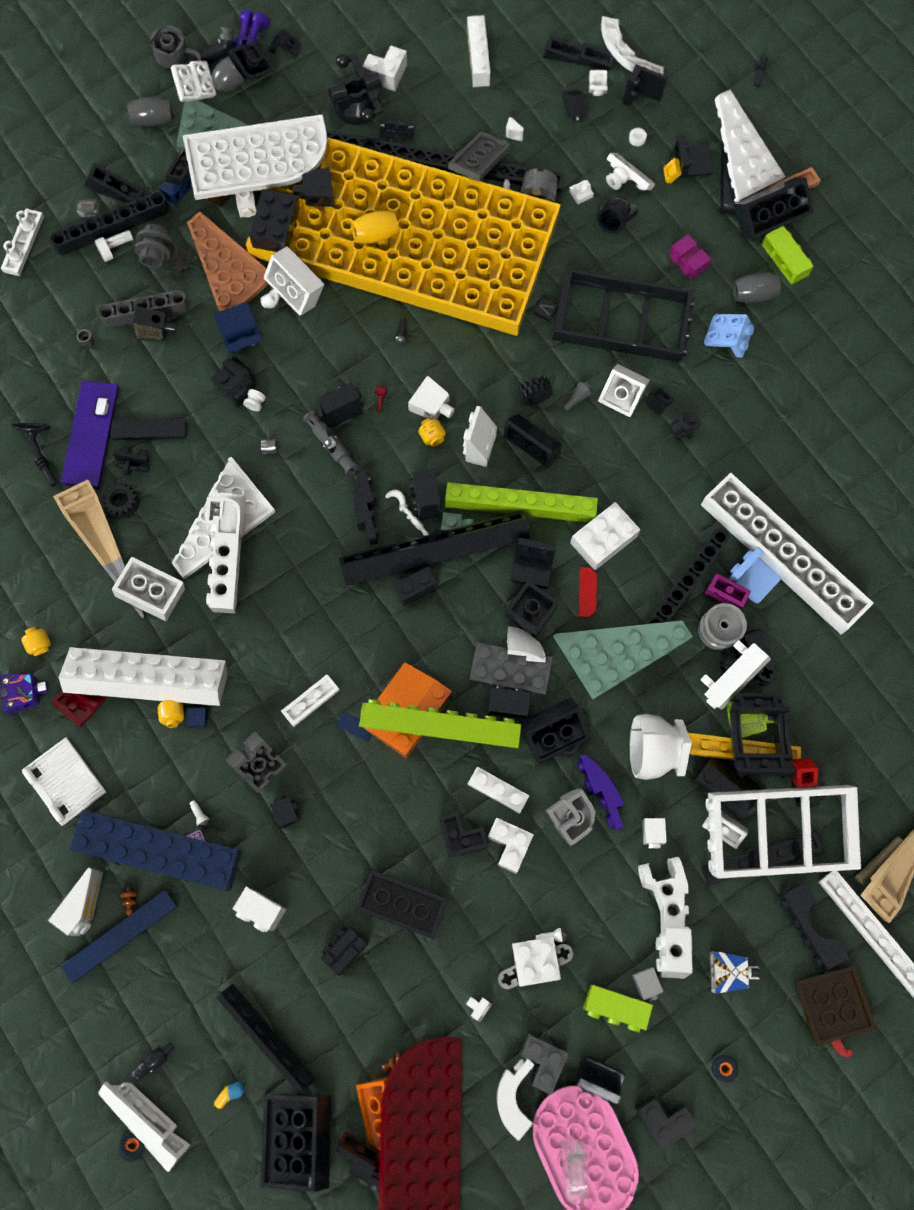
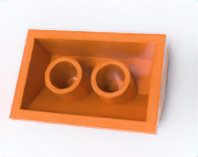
[356,1077,388,1150]

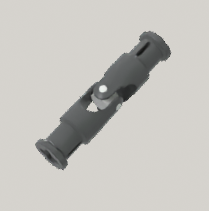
[303,410,359,476]

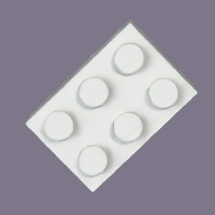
[264,246,324,316]
[570,502,640,571]
[112,557,185,621]

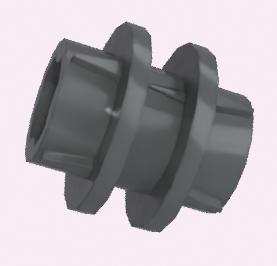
[134,224,173,268]

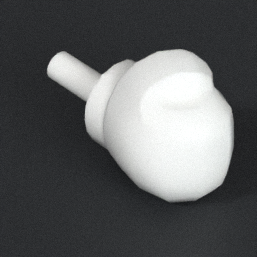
[260,289,281,309]

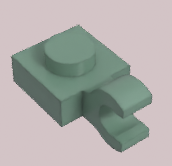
[441,512,474,531]

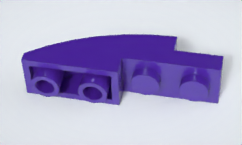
[577,754,624,831]

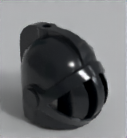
[597,198,638,234]

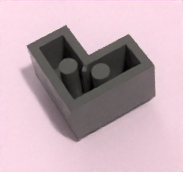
[520,1033,569,1095]

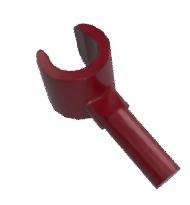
[375,385,387,412]

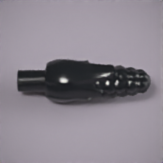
[130,1042,175,1082]

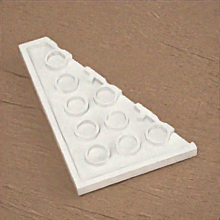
[715,90,785,203]
[172,457,275,579]

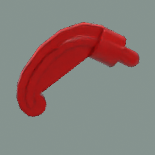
[831,1040,852,1057]

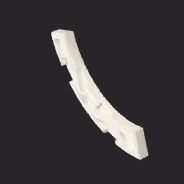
[601,16,664,75]

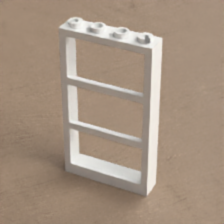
[706,785,861,878]

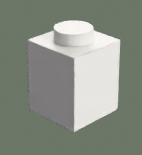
[642,818,666,848]

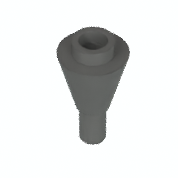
[563,382,592,412]

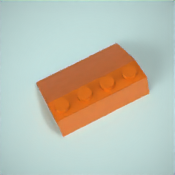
[359,662,452,759]

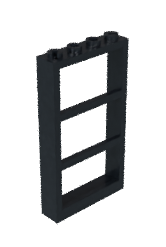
[553,268,695,362]

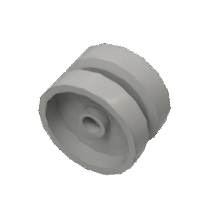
[698,603,747,650]

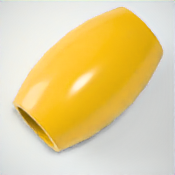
[351,211,398,244]

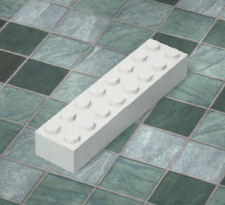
[59,647,228,706]

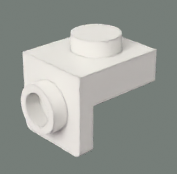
[589,70,608,96]

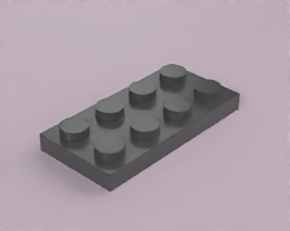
[448,131,511,181]
[469,642,553,696]

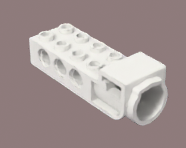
[205,493,246,614]

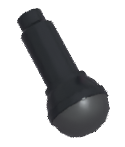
[394,319,407,345]

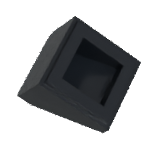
[646,389,674,415]

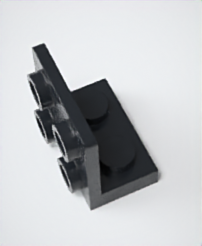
[623,64,667,105]
[674,135,714,178]
[510,538,557,589]

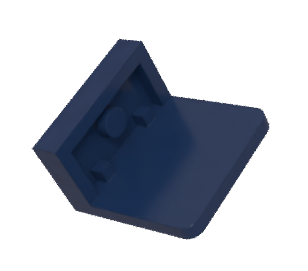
[214,302,262,353]

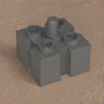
[225,731,287,793]

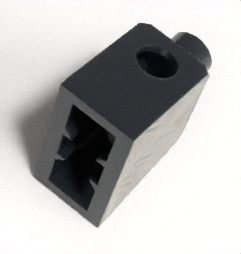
[133,306,177,340]

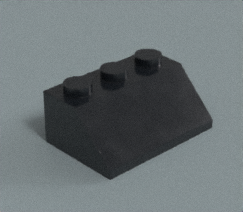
[504,414,562,469]
[518,697,591,764]
[692,757,763,820]

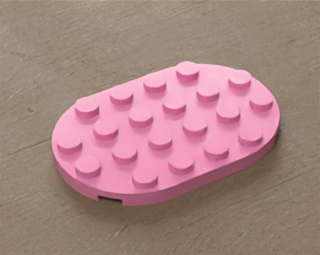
[533,1085,639,1210]

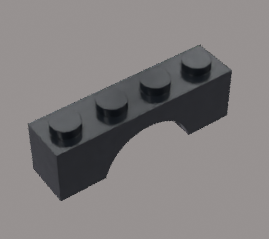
[778,883,849,970]

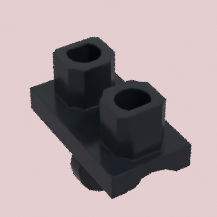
[670,412,701,440]
[113,446,150,476]

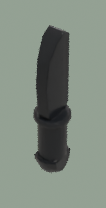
[754,56,768,88]

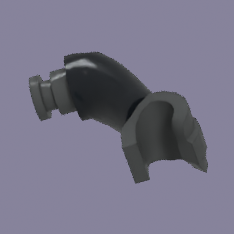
[183,27,236,65]

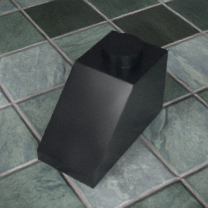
[562,90,588,120]

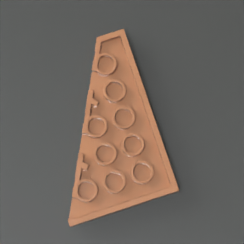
[187,211,269,311]

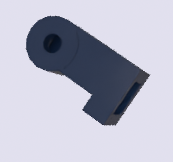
[159,175,192,206]

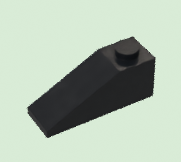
[84,163,144,203]

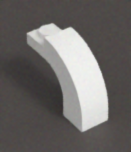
[497,1058,534,1141]

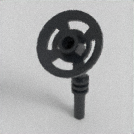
[12,423,58,487]

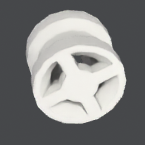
[606,167,628,190]
[243,389,266,411]

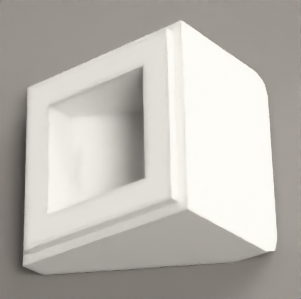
[506,117,524,141]

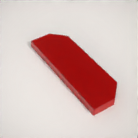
[578,567,597,618]

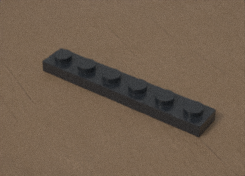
[216,984,316,1095]

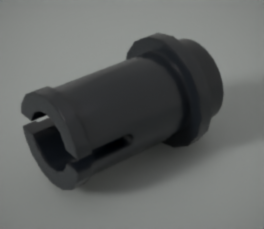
[719,649,742,673]

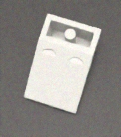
[463,406,497,467]

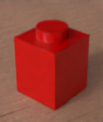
[789,758,818,788]

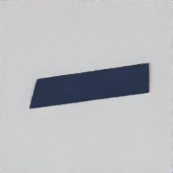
[336,711,372,741]

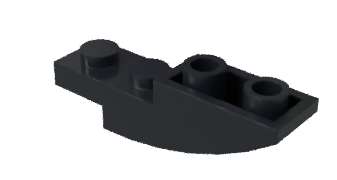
[354,467,380,545]

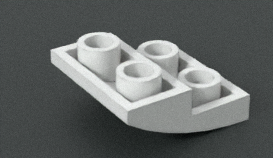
[171,61,216,101]

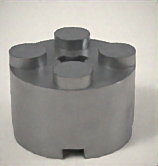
[521,169,558,202]

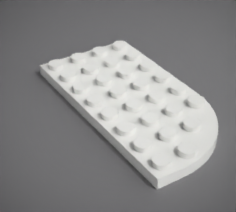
[183,115,327,200]

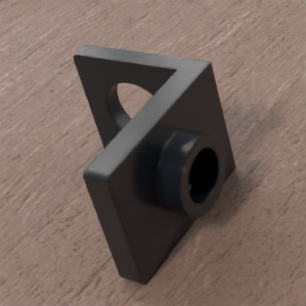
[269,29,302,58]

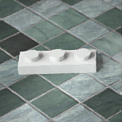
[607,153,655,191]
[281,675,340,727]
[467,767,529,814]

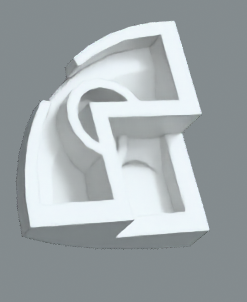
[507,626,546,663]

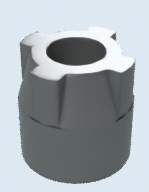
[77,329,94,348]
[261,439,278,454]

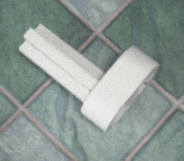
[94,230,133,262]

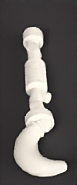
[385,489,430,536]

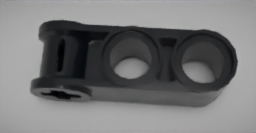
[741,628,776,686]

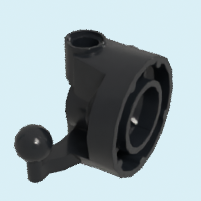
[328,53,383,125]

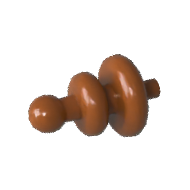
[120,887,137,916]
[382,1052,403,1071]

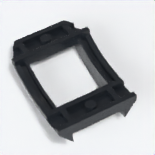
[730,693,797,779]

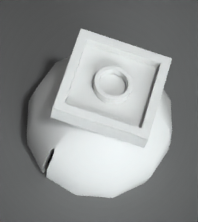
[630,714,692,780]

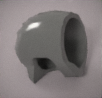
[211,56,245,92]

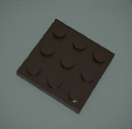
[794,965,877,1046]

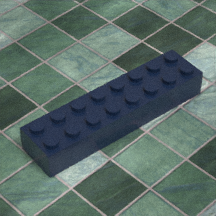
[69,810,242,891]

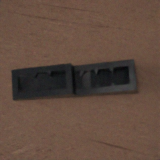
[543,36,614,70]

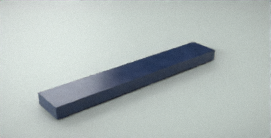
[61,890,178,983]

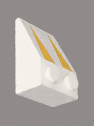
[48,868,103,936]

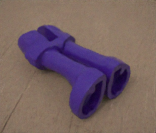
[235,9,270,47]

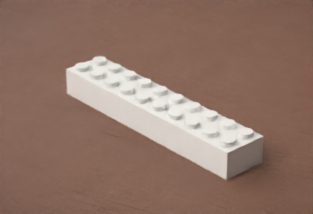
[701,473,873,635]

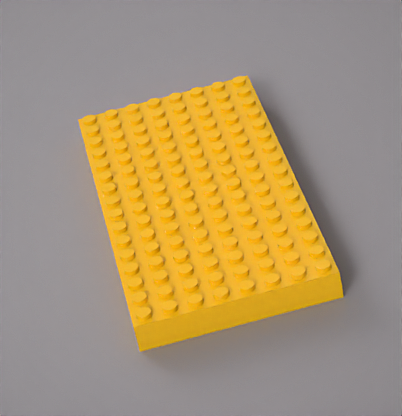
[246,137,561,336]

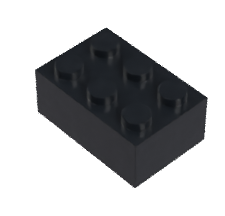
[249,189,300,252]

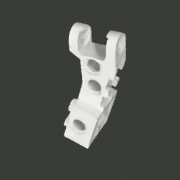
[638,857,692,979]

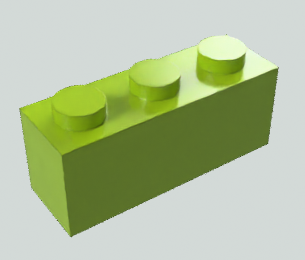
[762,226,813,285]
[583,984,653,1033]

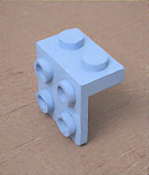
[704,314,754,358]
[729,547,781,604]

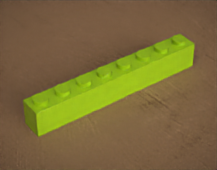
[445,482,598,523]
[359,699,521,748]

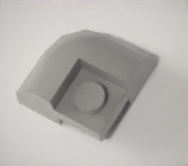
[546,789,596,846]

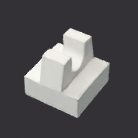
[569,180,594,204]
[466,997,492,1022]

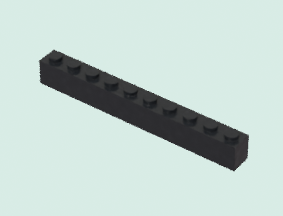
[339,511,530,586]

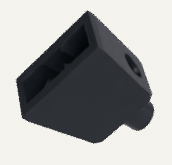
[292,167,335,207]

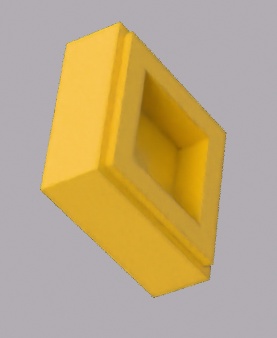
[663,158,681,184]

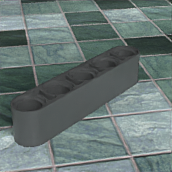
[98,290,189,327]

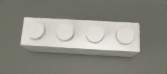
[467,16,490,87]

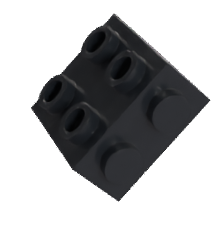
[318,383,363,429]

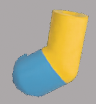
[214,1082,244,1109]

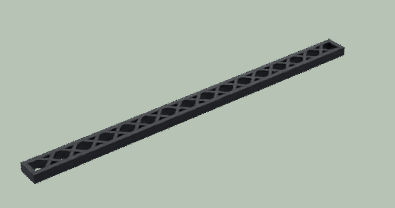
[326,130,565,193]

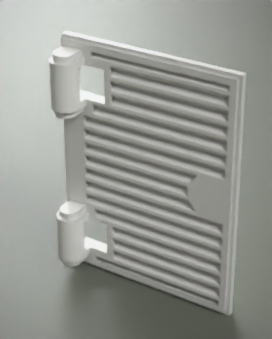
[22,737,107,826]

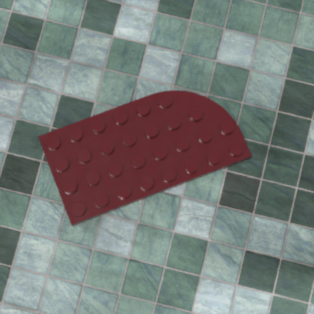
[378,1036,462,1210]

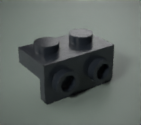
[577,1056,625,1104]

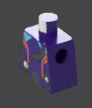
[0,674,49,715]

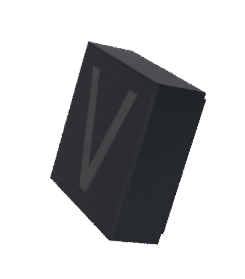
[533,297,558,322]

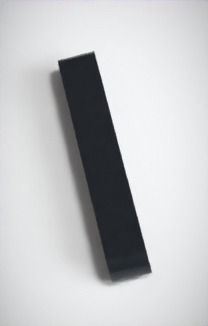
[720,135,737,215]
[50,192,169,255]
[646,528,729,624]

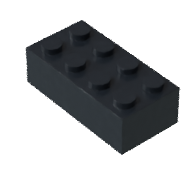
[734,177,814,239]
[356,870,448,939]

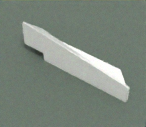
[99,1082,190,1172]

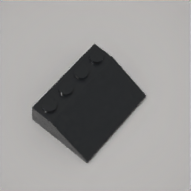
[261,1094,332,1192]

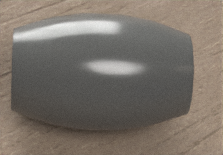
[128,97,173,127]
[733,273,781,303]

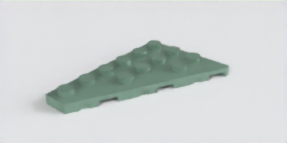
[177,100,249,148]
[553,621,693,700]

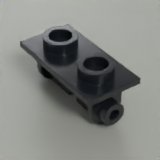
[380,119,415,139]

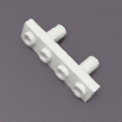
[1,209,44,276]

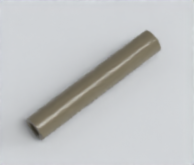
[855,836,903,884]

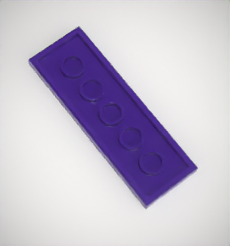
[61,381,119,488]

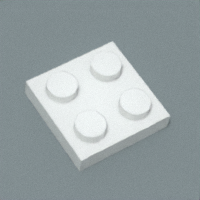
[512,937,561,987]

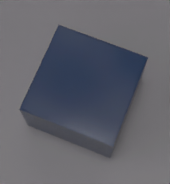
[187,708,207,728]

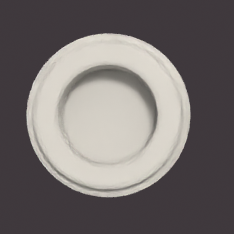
[629,128,647,146]

